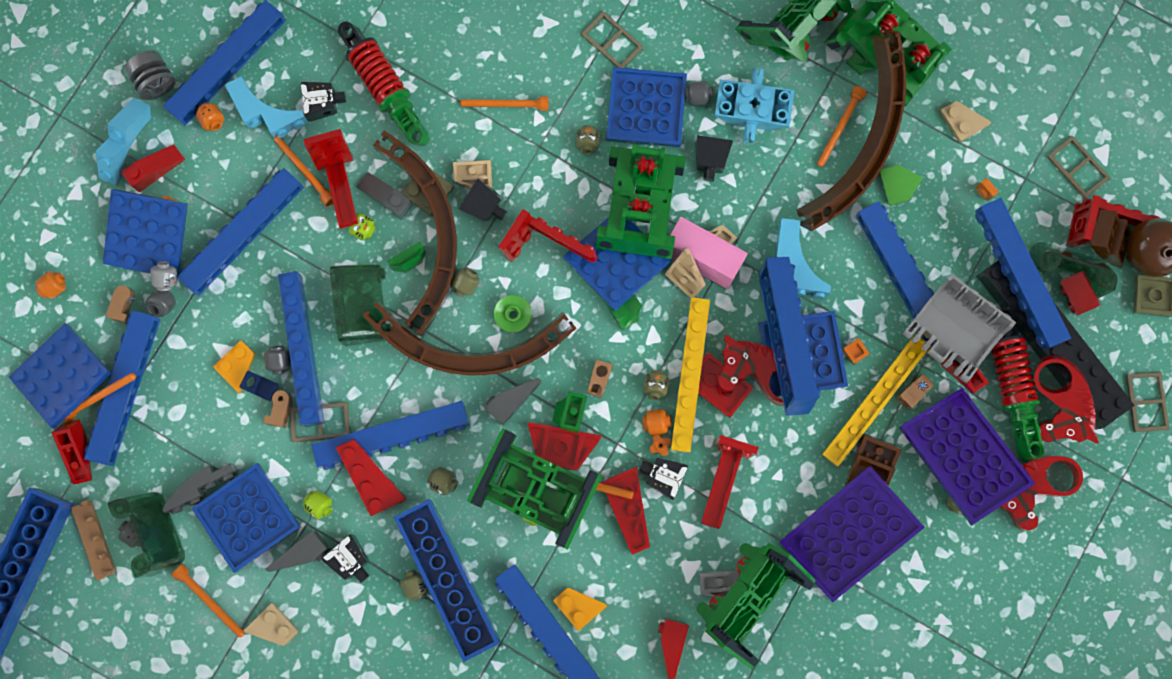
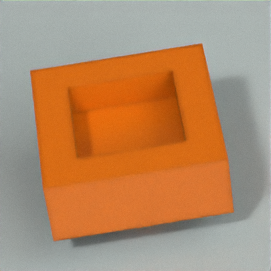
[976,178,999,201]
[842,338,870,365]

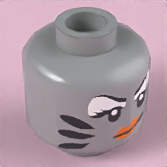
[150,261,177,291]

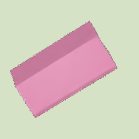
[670,217,748,289]

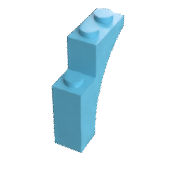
[225,76,308,138]
[95,98,151,185]
[775,218,831,299]

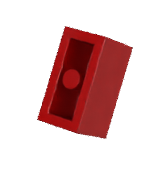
[1059,271,1101,316]

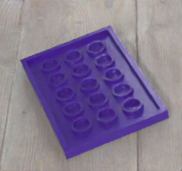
[899,388,1036,526]
[780,466,925,603]

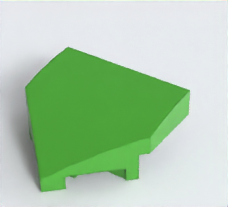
[880,164,923,206]

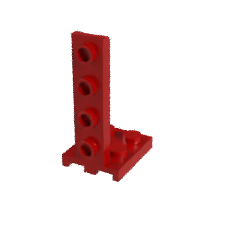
[304,129,359,229]
[1066,195,1160,248]
[498,209,598,263]
[701,435,759,529]

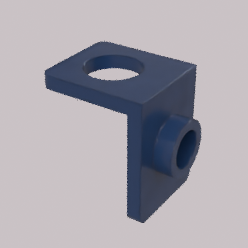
[239,370,279,401]

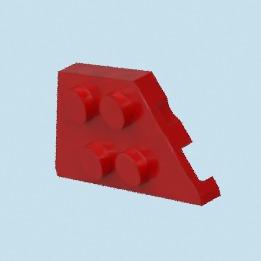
[528,422,602,471]

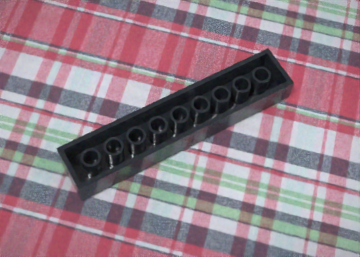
[976,260,1135,430]

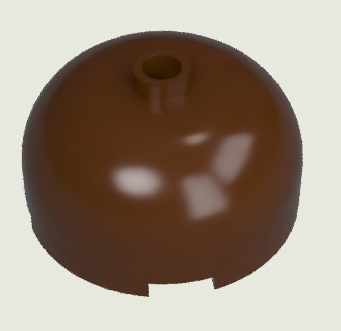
[1126,218,1172,277]

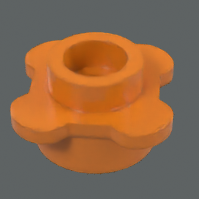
[650,435,671,456]

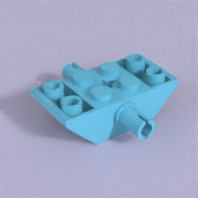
[715,68,795,143]

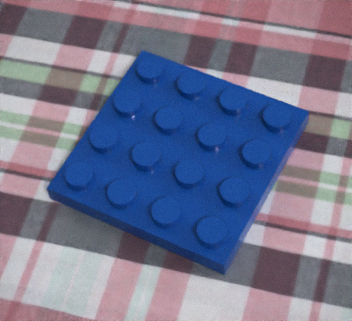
[606,67,687,147]
[103,189,188,277]
[563,217,671,311]
[758,311,848,397]
[9,323,112,429]
[192,463,301,573]

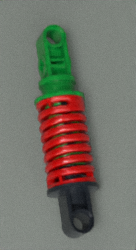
[338,21,430,146]
[991,307,1044,461]

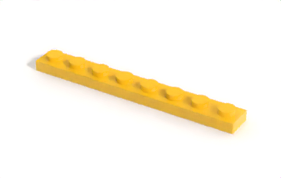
[671,297,710,453]
[822,334,930,467]

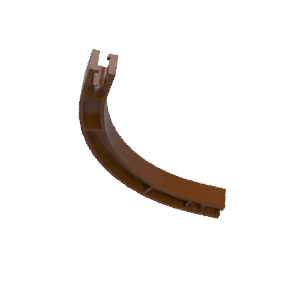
[796,29,906,231]
[373,130,458,336]
[363,300,577,375]

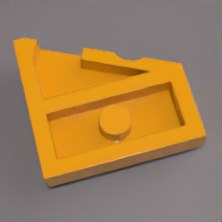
[213,340,256,393]
[553,587,607,631]

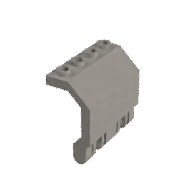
[902,274,1016,383]

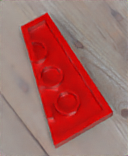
[336,438,406,516]
[601,467,650,555]

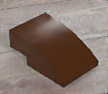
[1090,209,1131,268]
[845,433,902,486]

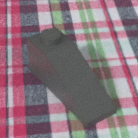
[357,172,413,220]
[485,378,542,426]
[266,530,330,572]

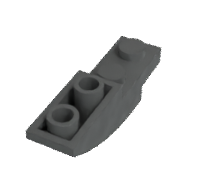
[162,464,238,515]

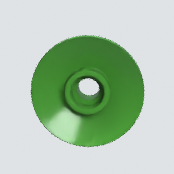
[494,295,532,333]

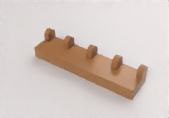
[71,500,117,581]

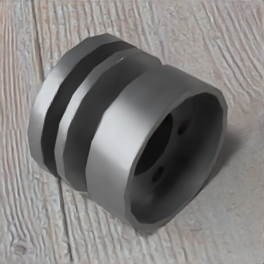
[124,50,176,100]

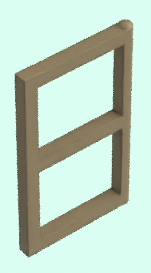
[581,11,644,68]
[1047,136,1111,199]
[1126,371,1170,432]
[290,402,350,442]

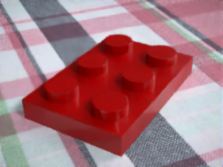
[698,352,753,419]

